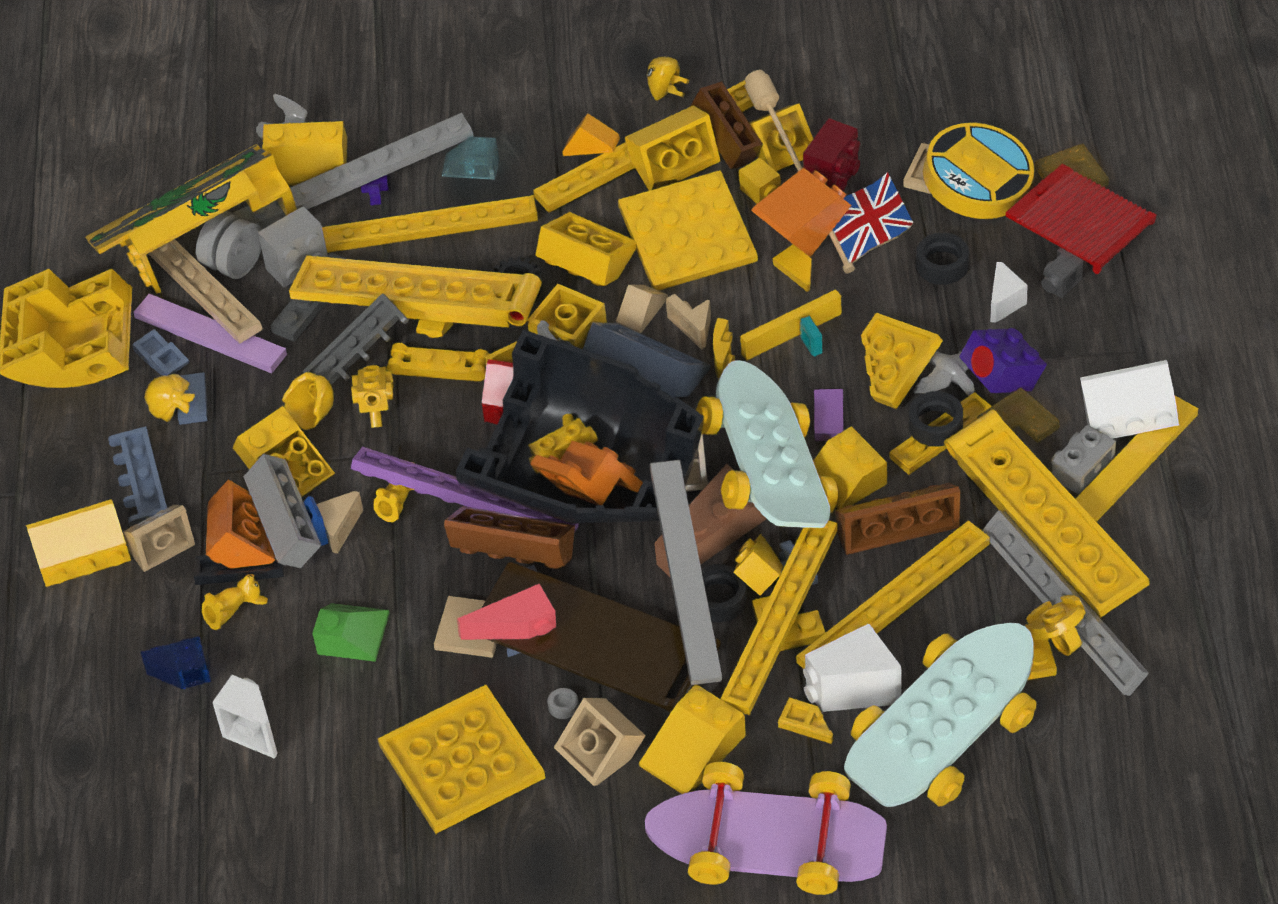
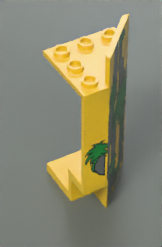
[85,144,297,294]

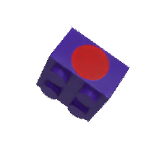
[959,328,1047,393]

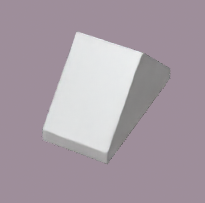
[990,262,1028,323]

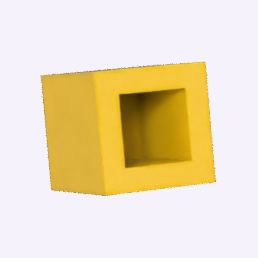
[739,158,781,204]

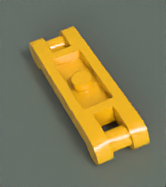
[387,343,490,381]

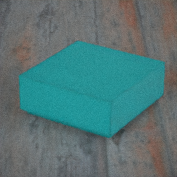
[800,316,822,357]

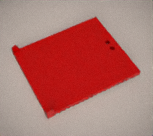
[1005,163,1156,274]

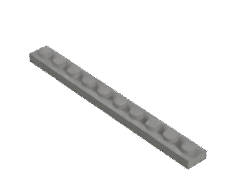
[233,113,474,229]

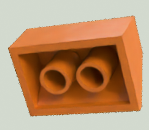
[206,479,275,569]

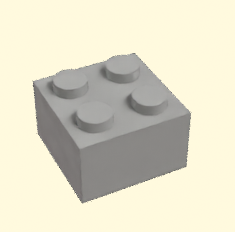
[258,206,328,287]

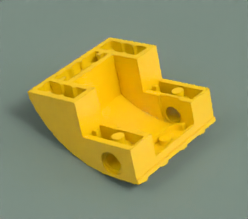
[0,269,132,388]

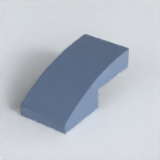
[132,329,189,375]

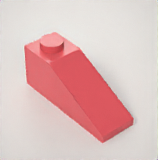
[457,584,556,640]

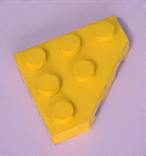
[861,313,943,409]

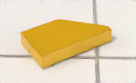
[773,244,812,292]

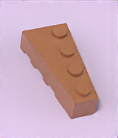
[655,464,766,577]

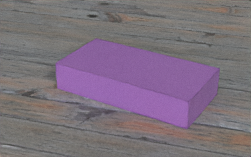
[814,389,843,441]

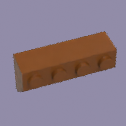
[835,483,960,555]
[444,506,575,569]

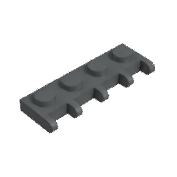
[302,293,409,385]

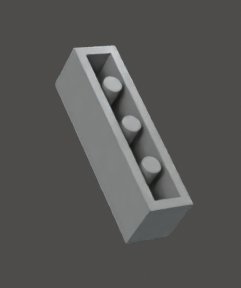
[243,454,321,568]

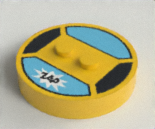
[923,123,1034,219]

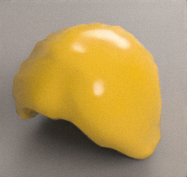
[282,372,334,430]

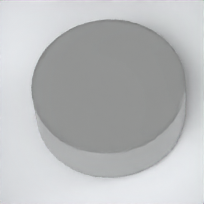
[547,688,579,719]

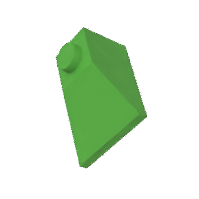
[312,603,390,662]

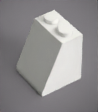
[803,624,901,712]

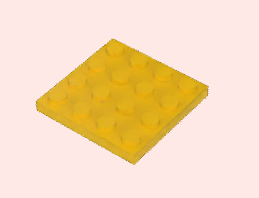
[618,170,758,290]
[378,685,546,834]

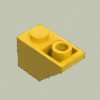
[734,534,783,596]

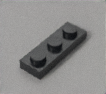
[194,555,284,585]

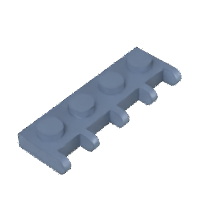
[108,426,167,527]

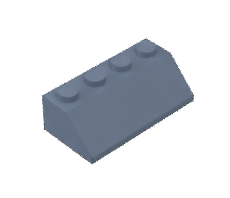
[583,322,711,398]

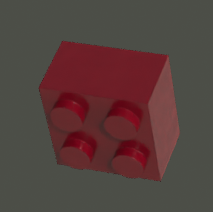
[803,118,860,191]

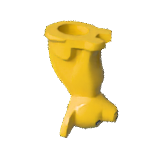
[373,462,414,522]
[202,574,268,630]

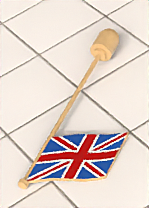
[745,70,913,274]

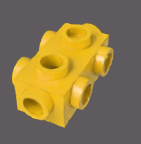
[351,365,394,428]
[528,414,598,474]

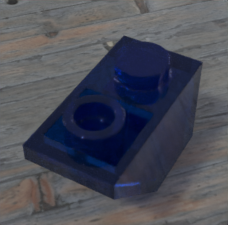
[141,636,211,689]

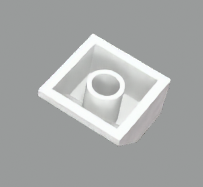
[213,675,278,758]

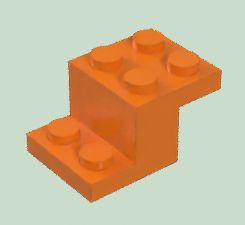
[530,441,643,505]

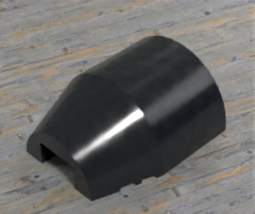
[456,330,704,524]

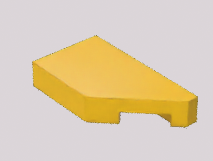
[778,697,833,744]

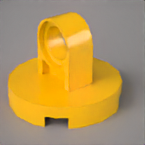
[1025,595,1086,656]

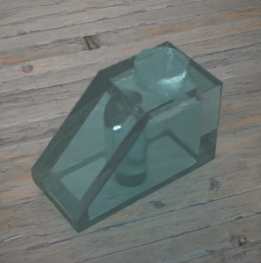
[442,137,499,180]

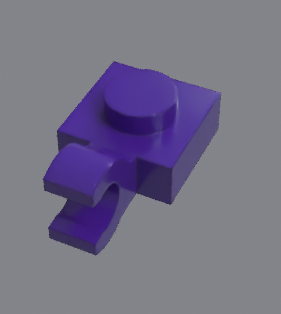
[361,175,388,205]

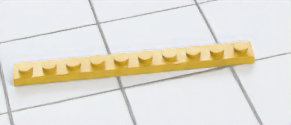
[533,80,754,213]

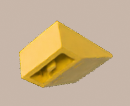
[233,406,335,498]

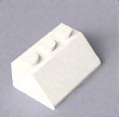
[1080,360,1179,439]

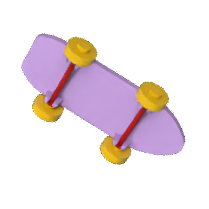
[645,762,887,895]

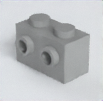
[1051,425,1116,495]

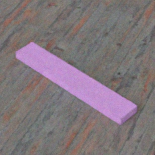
[134,294,287,374]

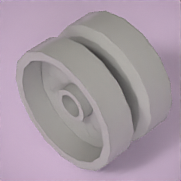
[196,211,262,279]

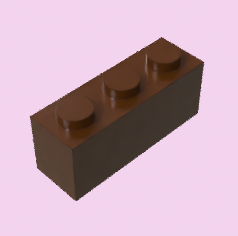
[690,81,763,170]

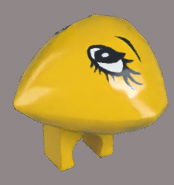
[647,56,690,101]

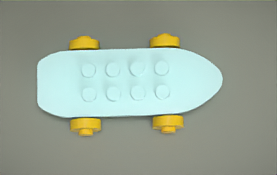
[696,360,838,528]
[844,623,1037,807]

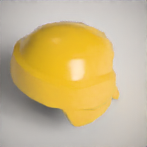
[145,374,195,422]

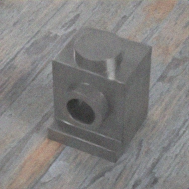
[1041,247,1083,298]

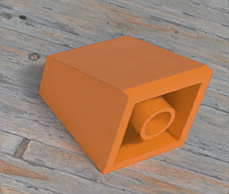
[751,168,852,257]

